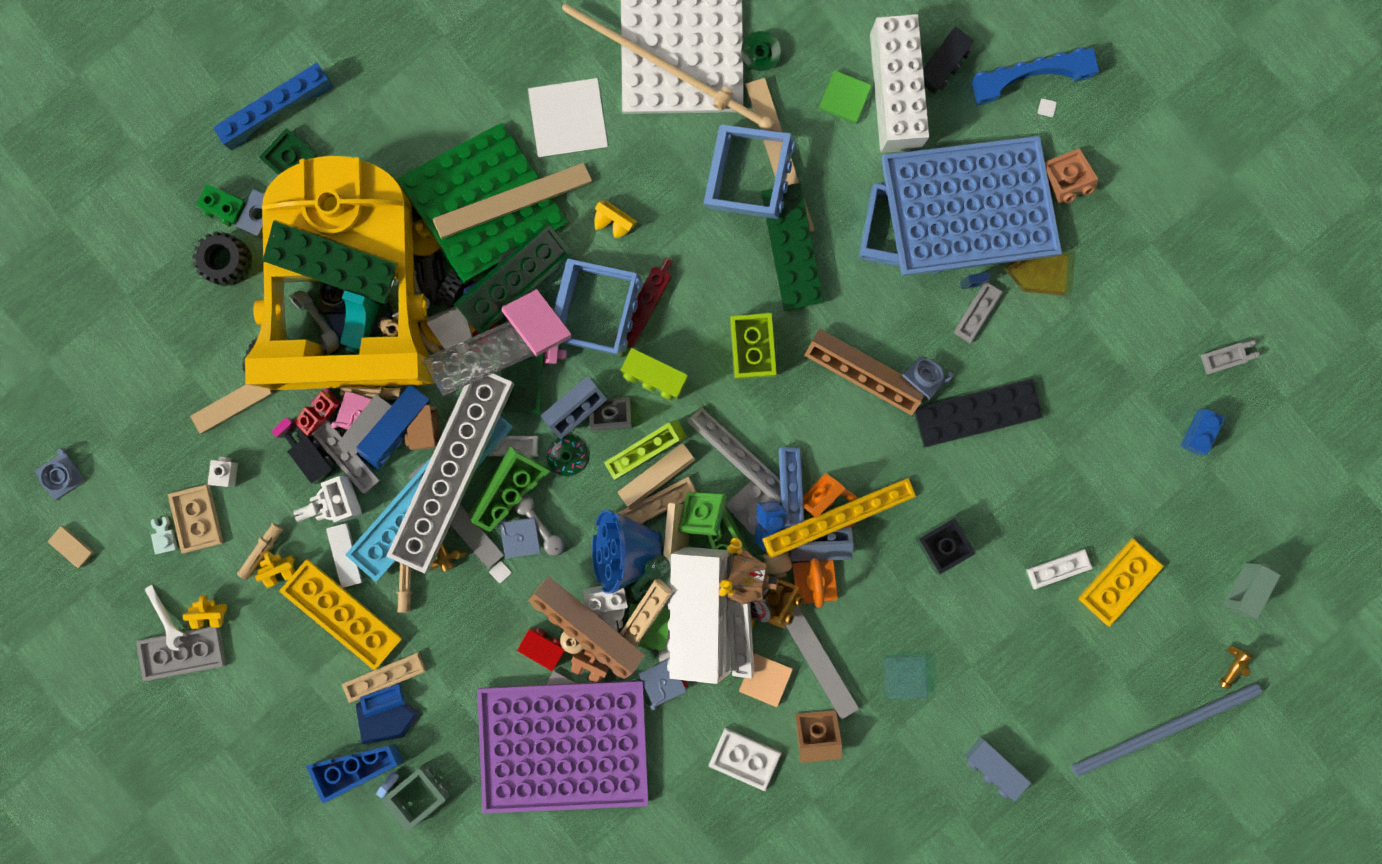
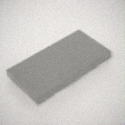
[136,627,226,682]

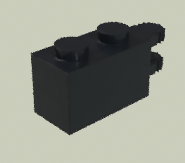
[284,426,336,484]

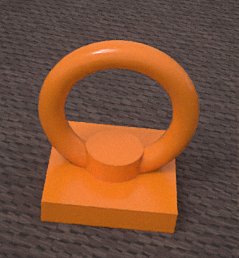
[803,473,857,528]
[792,558,838,608]

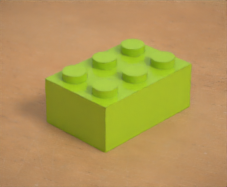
[730,313,776,380]
[621,348,688,402]

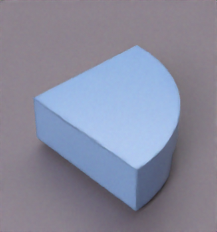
[376,771,399,798]

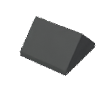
[590,397,633,432]

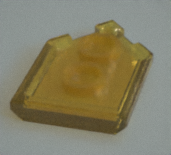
[1005,255,1068,296]

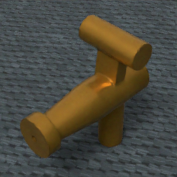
[430,542,467,572]
[1219,645,1253,689]

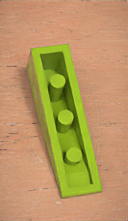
[604,419,687,480]

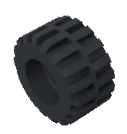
[192,232,252,286]

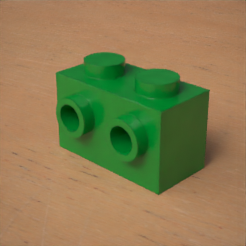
[196,184,246,227]

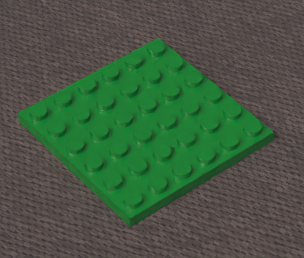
[396,122,568,284]

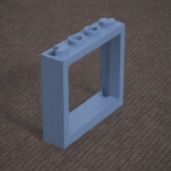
[703,125,796,219]
[858,183,940,274]
[554,259,643,356]

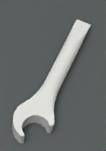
[145,585,186,651]

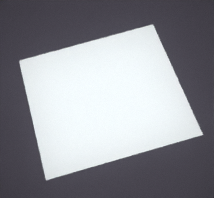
[528,78,608,157]

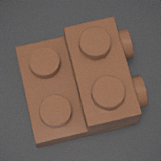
[1045,148,1098,203]

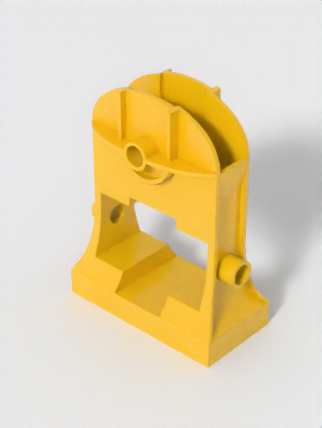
[245,156,434,390]

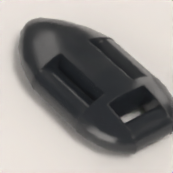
[414,250,445,304]

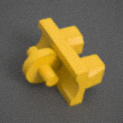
[255,551,295,588]
[183,595,227,629]

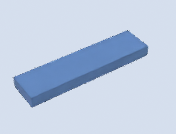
[779,447,804,529]

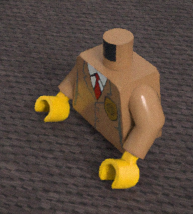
[719,538,778,605]

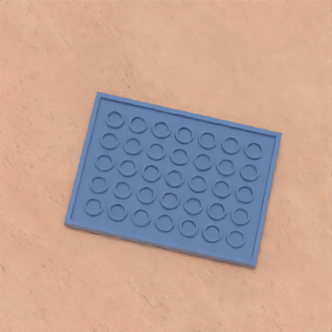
[881,136,1062,276]

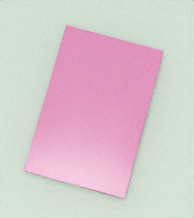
[502,289,571,356]

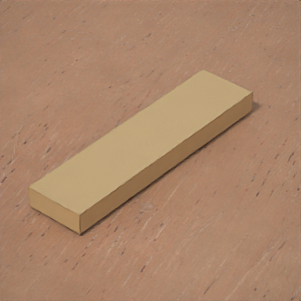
[190,385,273,434]
[618,443,695,509]
[618,477,697,524]
[620,578,674,648]
[342,652,427,703]

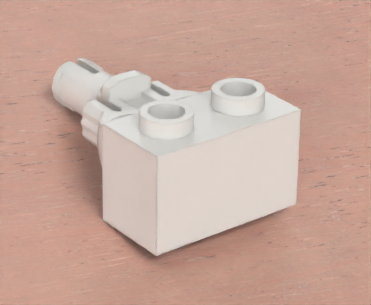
[294,476,362,522]
[583,585,628,632]

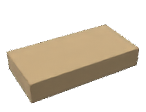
[48,526,95,568]

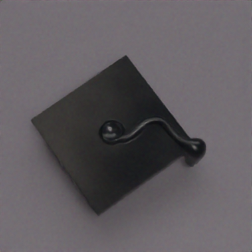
[319,282,355,314]

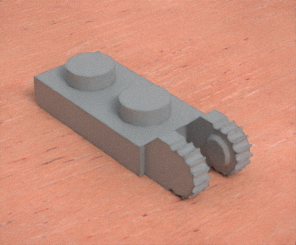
[1200,340,1261,374]

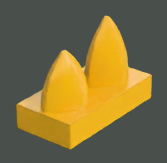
[595,199,638,238]

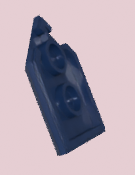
[356,702,421,744]

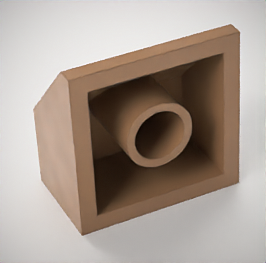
[405,405,441,451]
[795,710,842,763]

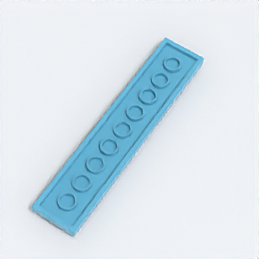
[345,416,513,582]

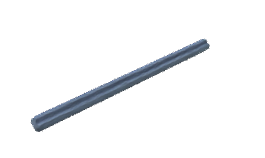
[1072,684,1262,776]

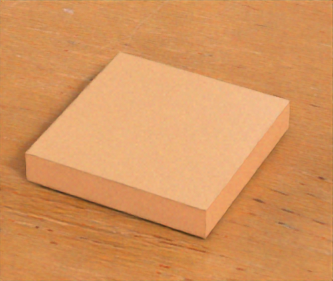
[739,653,792,707]

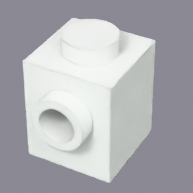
[208,457,238,487]

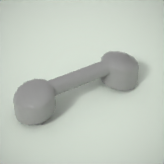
[290,290,340,355]
[514,495,565,556]

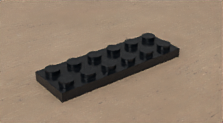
[914,378,1043,448]

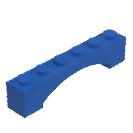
[971,47,1099,106]
[213,62,334,150]

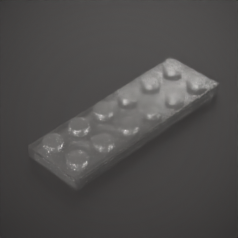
[423,321,534,396]

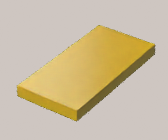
[1077,538,1164,627]

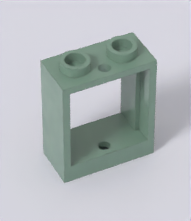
[1222,562,1281,620]
[381,764,450,832]

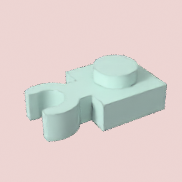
[151,517,178,554]

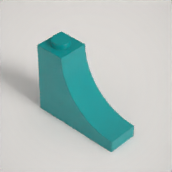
[340,291,380,353]

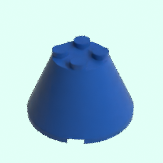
[592,510,663,594]

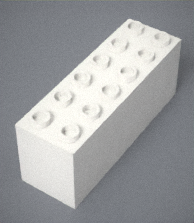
[870,14,929,153]
[667,547,733,684]

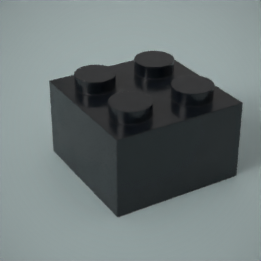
[915,517,976,575]

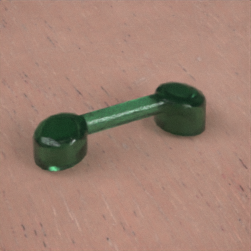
[626,555,671,601]

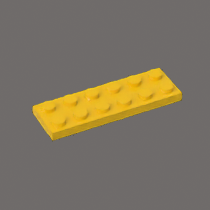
[279,559,402,671]

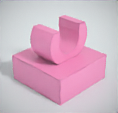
[544,345,567,364]

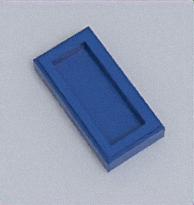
[360,683,406,718]

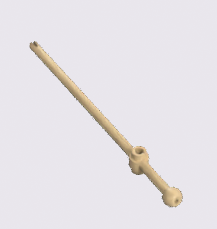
[562,4,775,131]

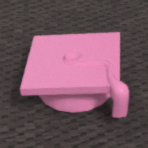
[331,391,371,429]

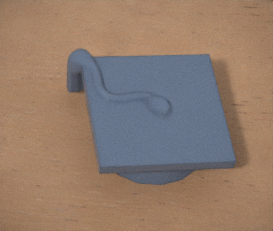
[902,356,953,399]
[35,448,85,501]
[498,518,541,558]
[639,660,687,710]

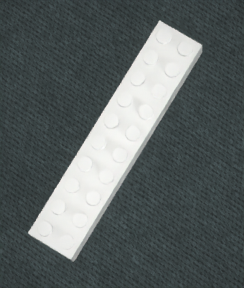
[386,365,515,574]

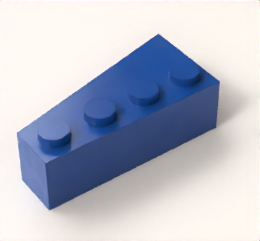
[356,385,430,471]
[306,744,404,804]

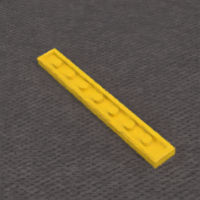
[762,478,916,558]

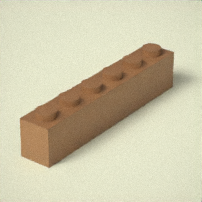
[804,328,924,415]
[528,576,645,679]

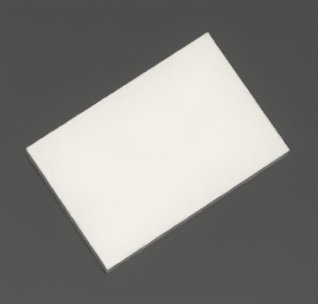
[708,727,782,791]

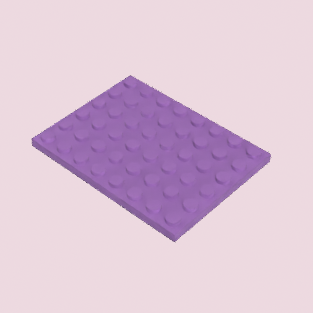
[477,680,648,814]

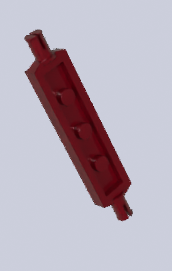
[615,258,673,358]

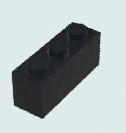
[923,26,974,95]

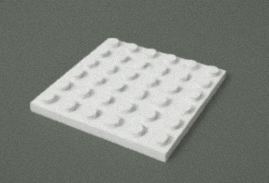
[621,0,743,114]

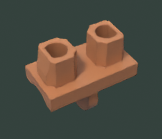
[571,650,609,683]

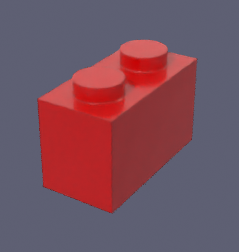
[516,627,565,671]

